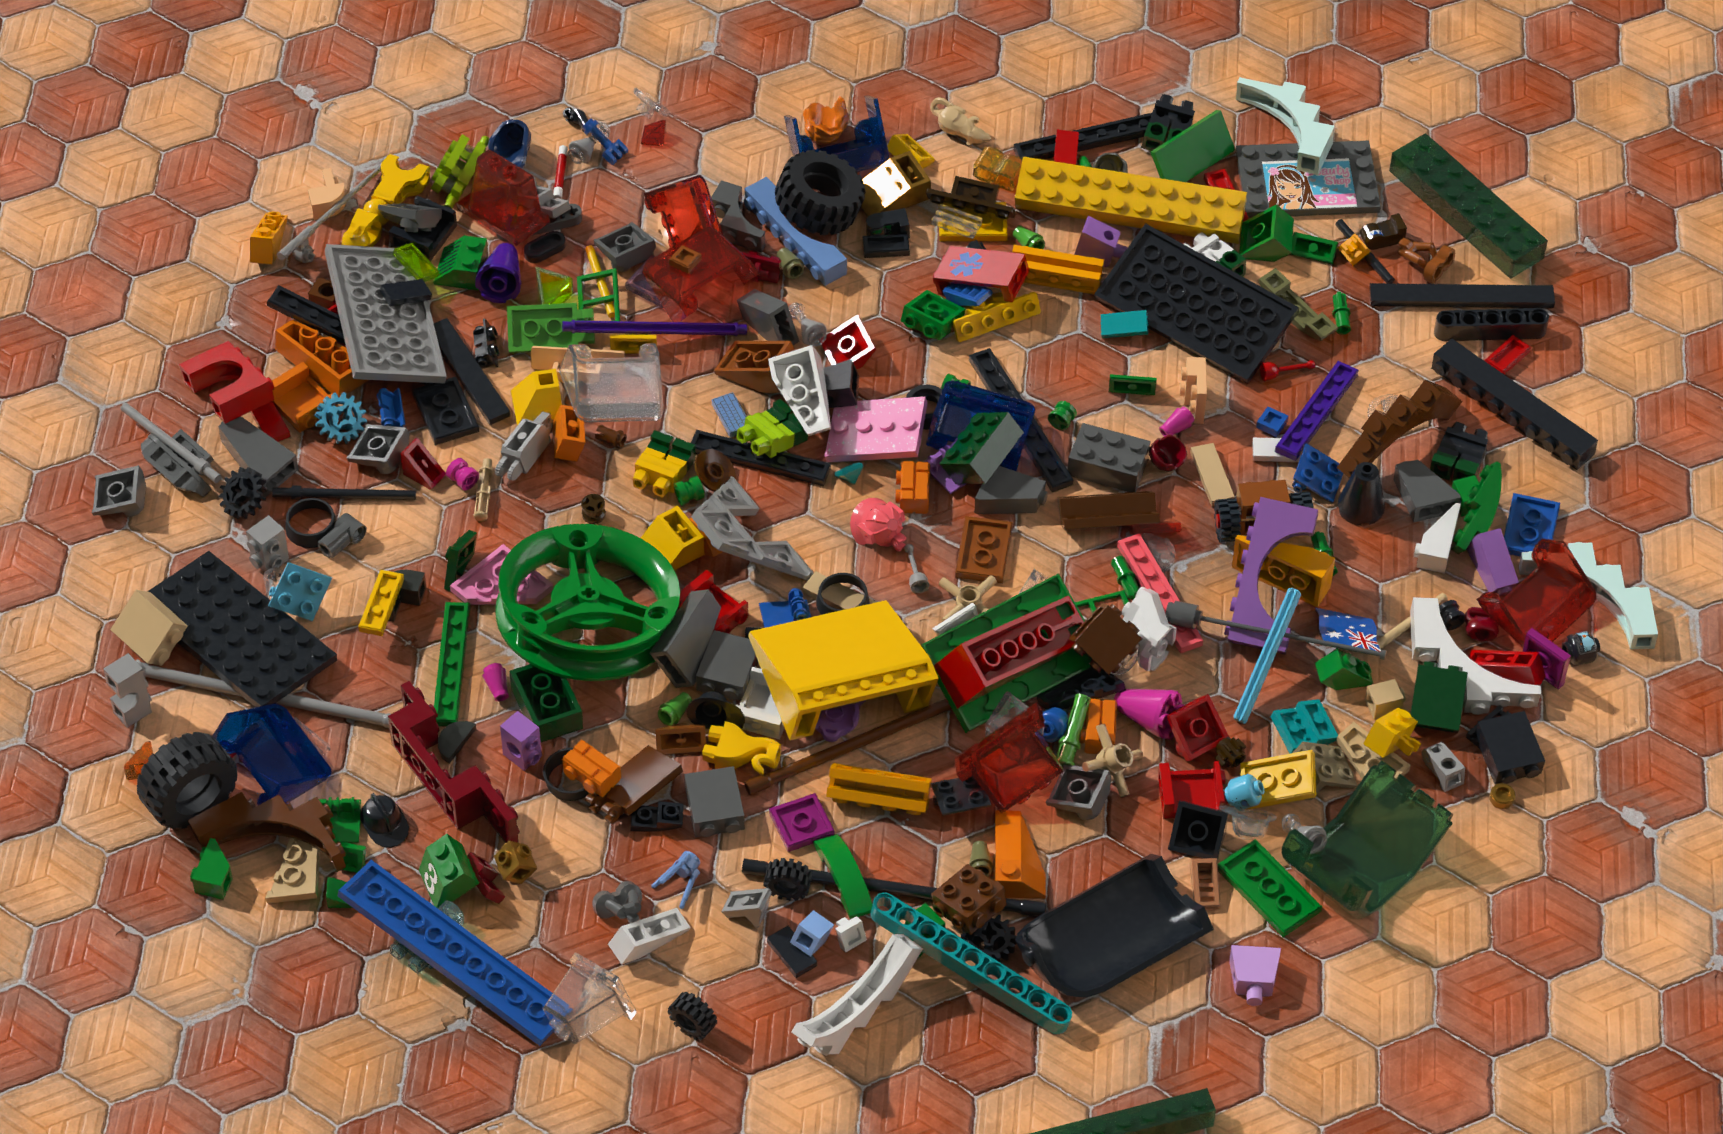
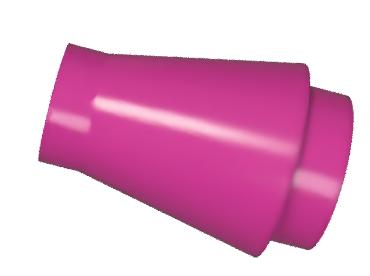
[1159,406,1195,437]
[482,663,509,702]

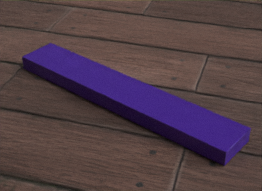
[1275,361,1359,461]

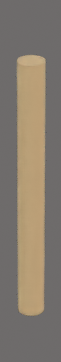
[1377,593,1448,650]

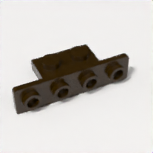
[926,176,1016,219]

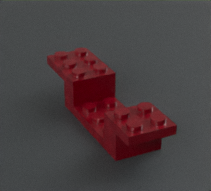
[388,681,520,844]

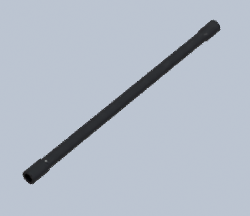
[742,858,1046,917]

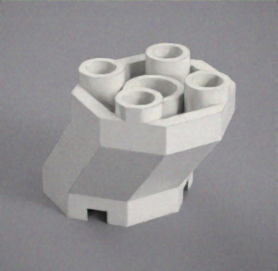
[1122,587,1177,671]

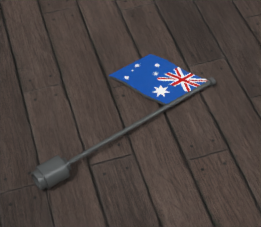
[1166,601,1387,660]

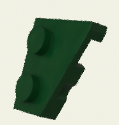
[444,530,477,591]

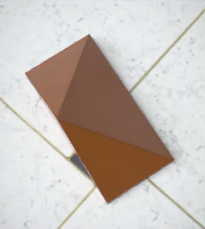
[655,724,706,754]

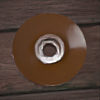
[695,449,736,492]

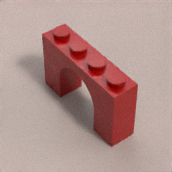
[179,341,275,424]

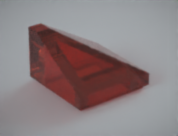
[641,120,666,146]

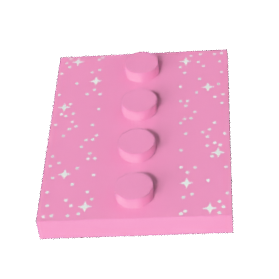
[825,397,927,462]

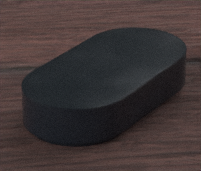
[524,231,566,263]

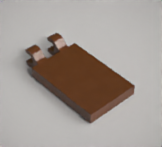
[585,745,683,824]

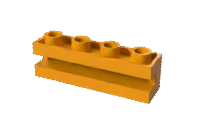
[1012,245,1104,294]
[826,763,932,815]

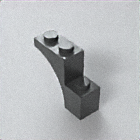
[710,180,765,253]

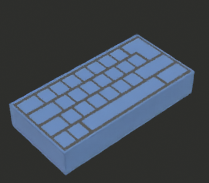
[711,392,747,438]

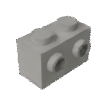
[246,515,289,574]

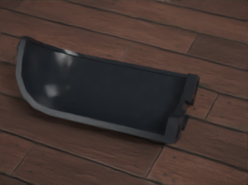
[1015,854,1214,998]

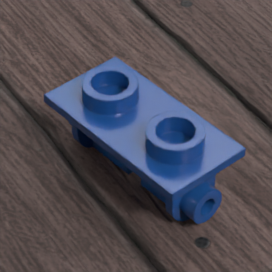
[377,388,405,427]

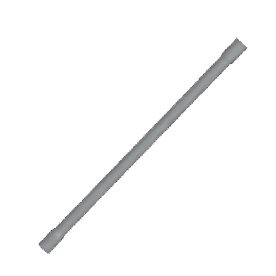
[141,662,391,729]

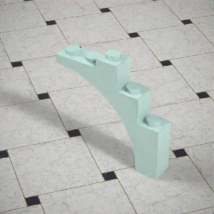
[1236,77,1335,175]
[1519,542,1658,649]

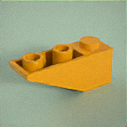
[250,211,288,265]

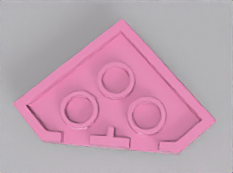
[450,544,553,605]

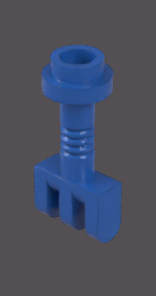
[582,118,629,165]

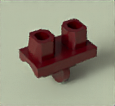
[738,251,781,283]

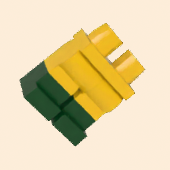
[633,430,696,497]

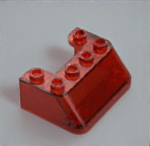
[644,175,729,281]

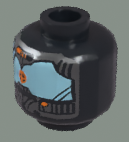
[1562,631,1600,666]

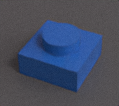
[1256,407,1288,437]

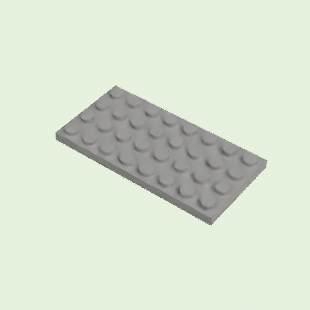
[325,244,447,383]

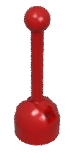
[1260,360,1316,381]

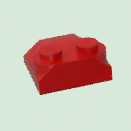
[1167,694,1229,761]

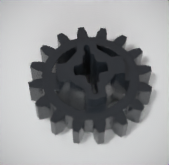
[218,467,268,519]
[961,914,1016,962]

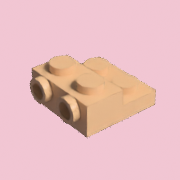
[1179,357,1207,424]

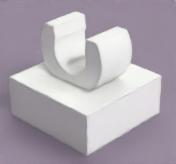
[835,916,867,952]

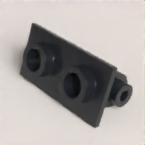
[473,318,500,367]

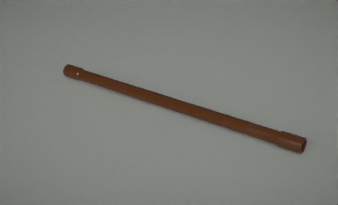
[744,699,952,795]

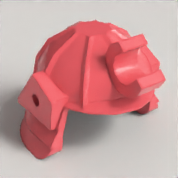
[850,498,906,552]

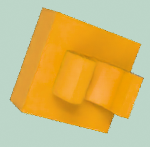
[1338,234,1370,266]

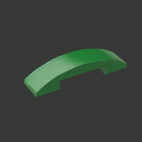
[813,834,872,919]

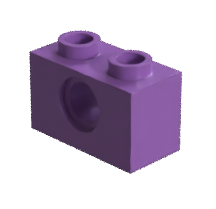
[500,711,542,771]

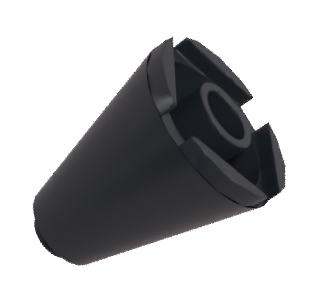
[1338,462,1385,526]

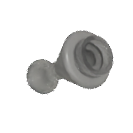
[568,122,610,164]
[789,303,827,346]
[1281,814,1327,854]

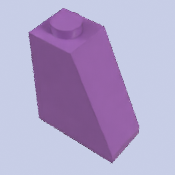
[1466,528,1519,596]

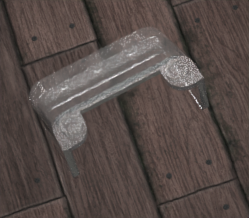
[559,343,664,422]

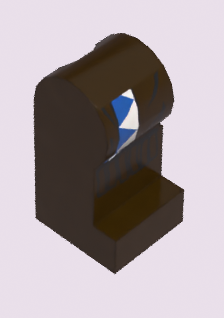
[1360,213,1407,250]

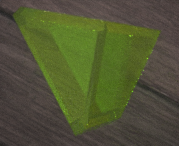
[535,266,573,305]

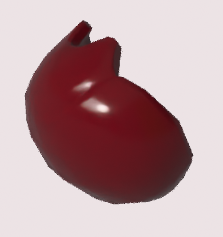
[1149,435,1188,472]

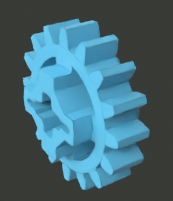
[314,392,367,444]

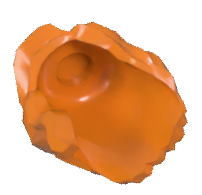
[803,96,849,146]

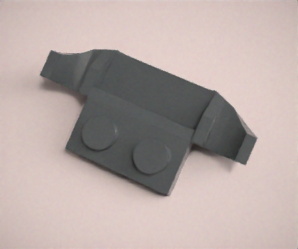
[141,429,214,497]

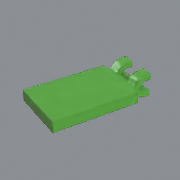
[507,303,595,353]

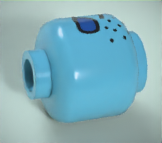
[1225,774,1264,810]

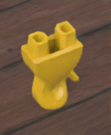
[702,721,781,775]

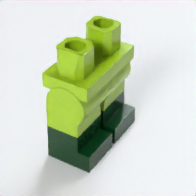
[737,399,808,458]

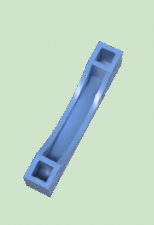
[744,177,847,286]

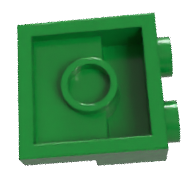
[901,290,966,341]

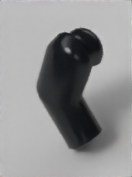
[563,107,589,132]

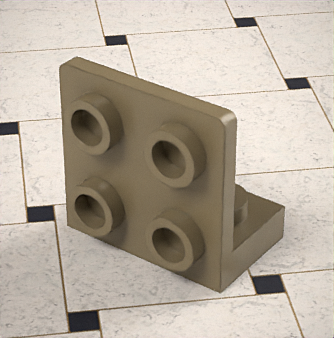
[1293,742,1357,800]

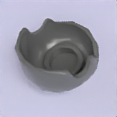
[1093,152,1128,173]

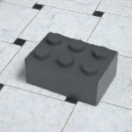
[1068,423,1151,492]

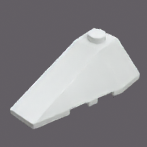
[768,345,831,436]

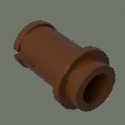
[595,425,627,448]

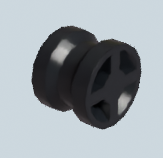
[1439,600,1466,631]

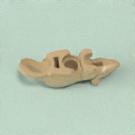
[930,97,991,146]

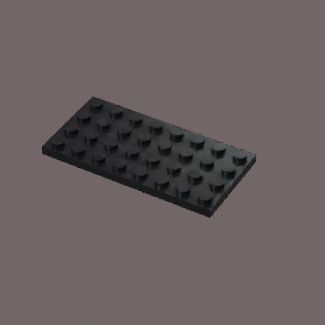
[1094,223,1299,384]
[147,551,337,712]

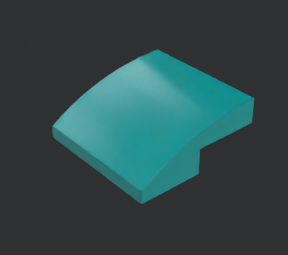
[1270,699,1338,754]

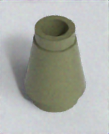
[777,248,804,279]
[969,841,994,877]

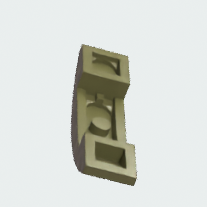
[1258,268,1338,341]

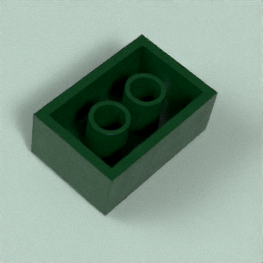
[939,412,1024,484]
[509,664,583,743]

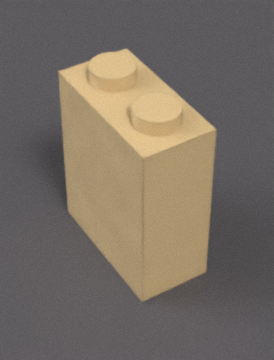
[110,590,188,666]

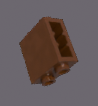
[1069,603,1142,675]
[931,864,1007,935]

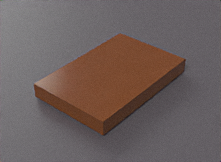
[955,516,1013,584]

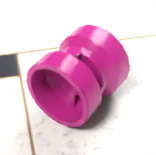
[446,458,479,491]

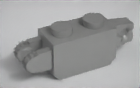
[495,411,553,481]

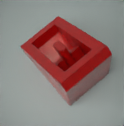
[400,438,446,490]

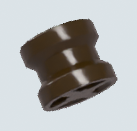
[581,494,606,524]

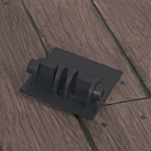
[931,774,992,816]

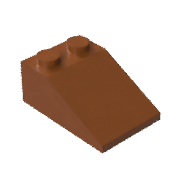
[713,341,795,393]

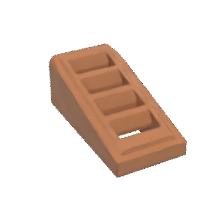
[1190,858,1221,909]

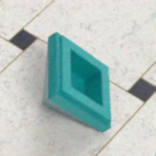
[834,463,863,484]

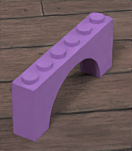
[1224,497,1319,655]

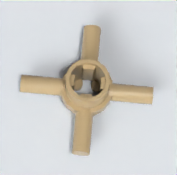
[1082,724,1143,797]

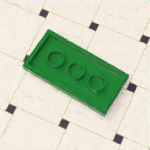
[1150,110,1235,182]
[1217,839,1322,938]

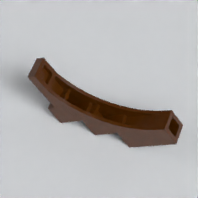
[1337,379,1463,478]
[188,792,346,872]

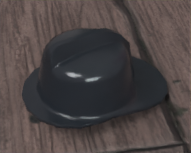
[687,691,745,729]
[360,793,409,847]

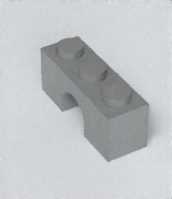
[103,653,152,728]

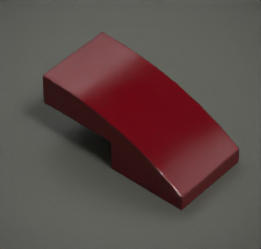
[467,852,506,904]

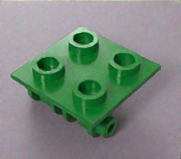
[309,797,361,843]

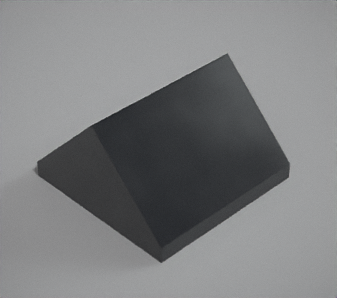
[1168,800,1229,861]

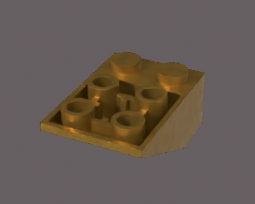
[861,151,931,217]

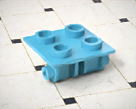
[268,562,332,621]

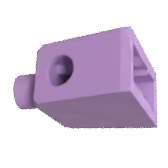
[1229,945,1281,1006]

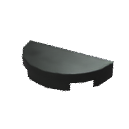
[438,721,476,764]

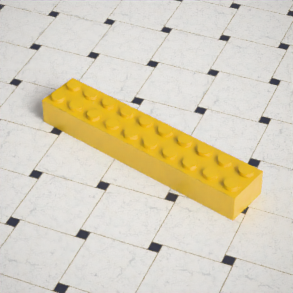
[1015,157,1247,244]

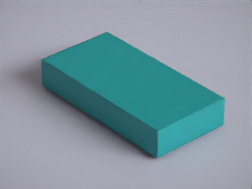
[1100,310,1148,339]

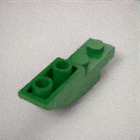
[1451,461,1502,554]

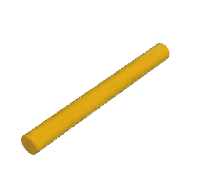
[585,245,615,318]

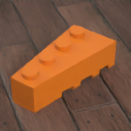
[275,319,368,397]

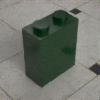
[1410,661,1468,733]

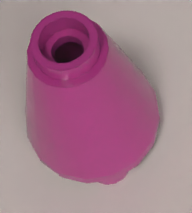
[1114,689,1184,740]

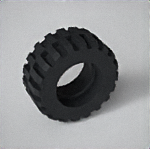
[774,150,866,235]
[137,732,237,829]

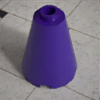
[475,243,521,303]

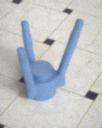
[652,851,700,909]

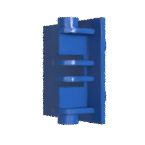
[1292,443,1343,503]
[759,588,811,628]

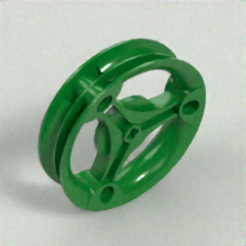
[495,524,680,681]

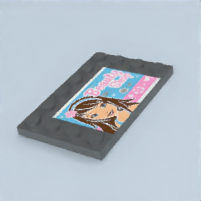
[1235,140,1381,218]

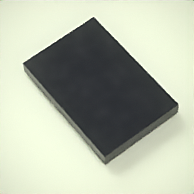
[412,376,479,445]

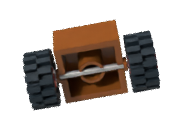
[1214,480,1314,543]

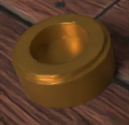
[1489,784,1516,809]

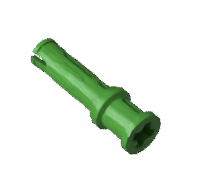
[1052,694,1091,769]

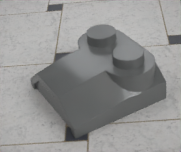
[378,203,442,232]
[593,222,656,272]
[347,424,410,474]
[92,465,146,517]
[1046,764,1111,820]

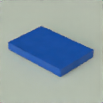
[1504,493,1560,557]

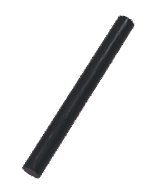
[1335,219,1395,284]

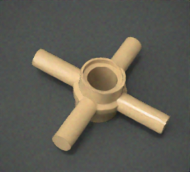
[939,576,997,622]

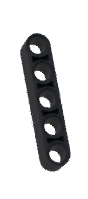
[1434,308,1549,341]

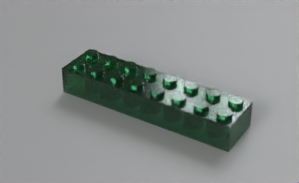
[1389,133,1548,279]

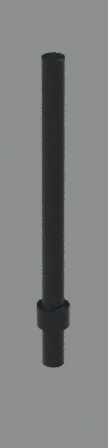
[272,485,417,500]

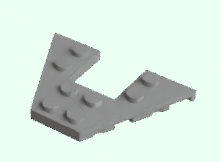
[691,477,814,581]

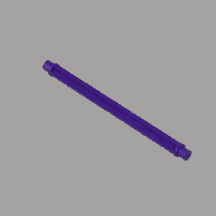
[562,320,747,336]

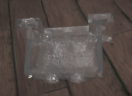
[543,952,637,1044]

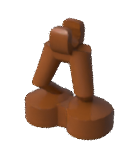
[1398,238,1455,284]

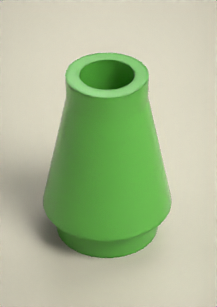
[1013,226,1045,249]
[658,692,692,726]

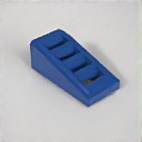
[943,283,993,306]

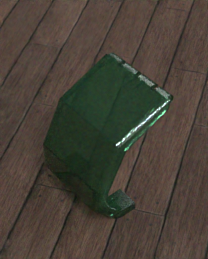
[1282,760,1453,919]

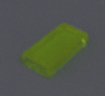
[393,243,439,282]

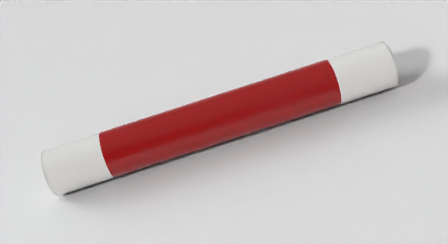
[553,145,568,199]

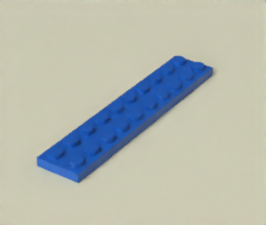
[337,860,573,1046]

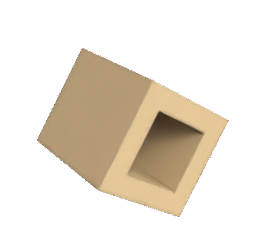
[1365,679,1406,719]

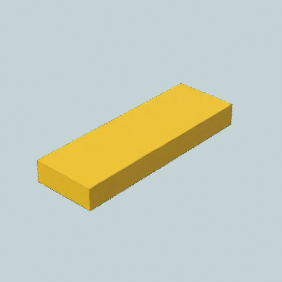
[358,570,404,637]

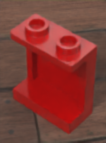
[676,570,749,634]
[1158,761,1228,819]

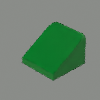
[326,877,353,908]

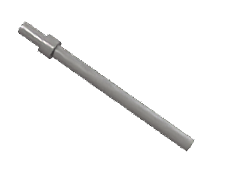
[120,403,222,483]

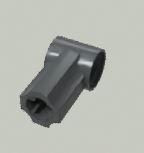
[317,513,367,558]

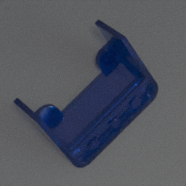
[784,95,889,172]

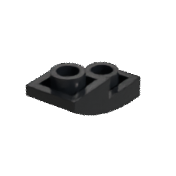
[630,801,684,832]

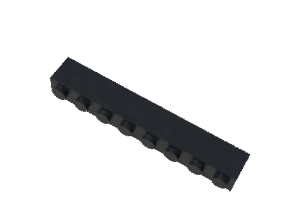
[1431,338,1598,470]

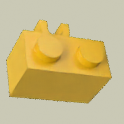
[1363,708,1421,758]

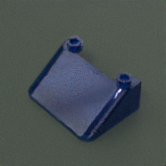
[926,381,1035,471]
[212,704,332,805]

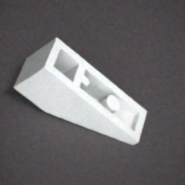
[1414,503,1461,573]
[608,908,691,964]

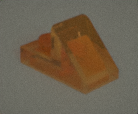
[124,741,154,780]

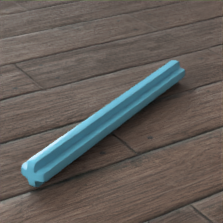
[1234,588,1301,724]

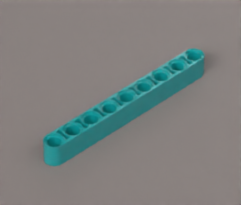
[871,893,1072,1034]

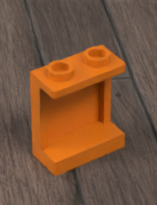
[272,362,338,433]

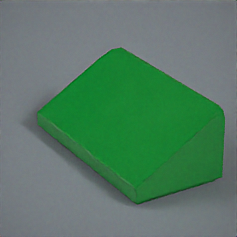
[1290,232,1339,264]
[1109,374,1157,395]

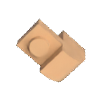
[308,168,346,220]

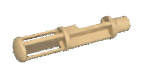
[473,458,494,522]

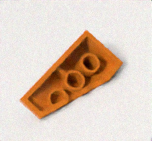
[995,810,1046,899]

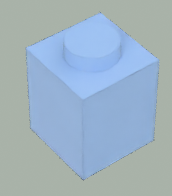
[790,910,834,957]

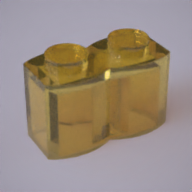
[973,147,1022,191]

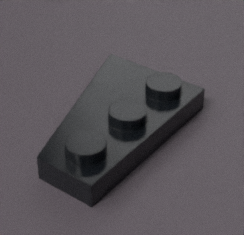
[1037,668,1126,710]

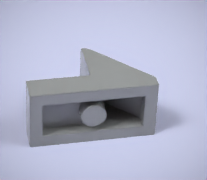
[721,888,772,928]

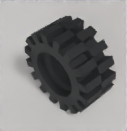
[763,858,812,901]
[667,992,717,1040]

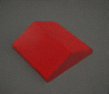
[819,315,876,369]

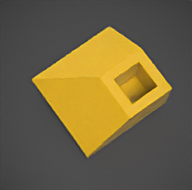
[511,369,562,425]

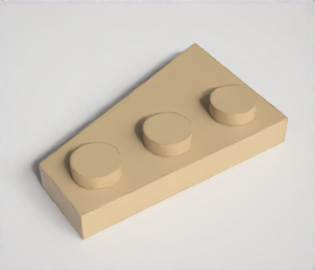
[1336,722,1410,800]
[265,838,320,904]

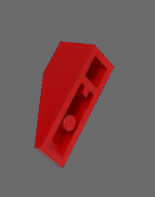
[1468,650,1546,686]

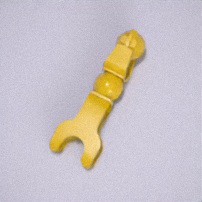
[341,154,430,247]

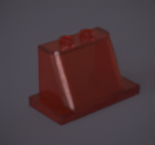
[457,149,550,246]
[955,702,1064,814]

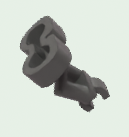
[592,881,643,923]

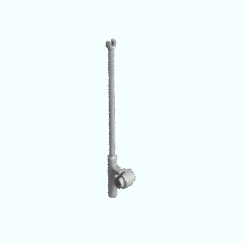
[277,160,384,263]

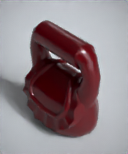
[1465,607,1500,642]

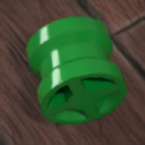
[1048,401,1077,431]

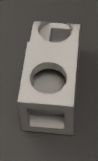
[1422,742,1465,792]

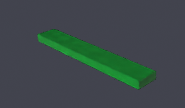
[434,602,470,727]

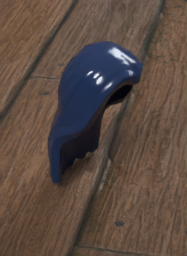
[481,119,531,179]

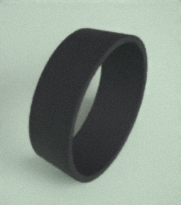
[285,498,337,548]
[816,573,870,615]
[543,748,589,801]

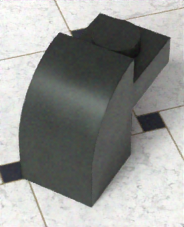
[389,570,426,622]

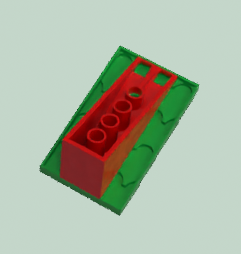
[921,573,1092,733]

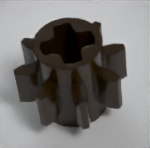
[1215,737,1246,768]

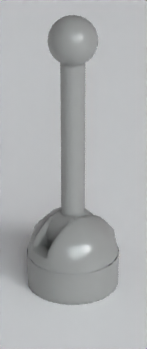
[904,544,929,593]

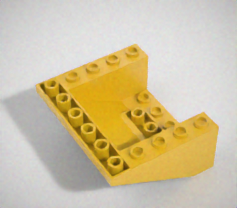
[748,600,939,740]

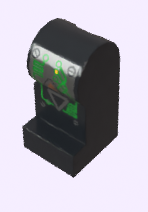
[866,208,910,238]

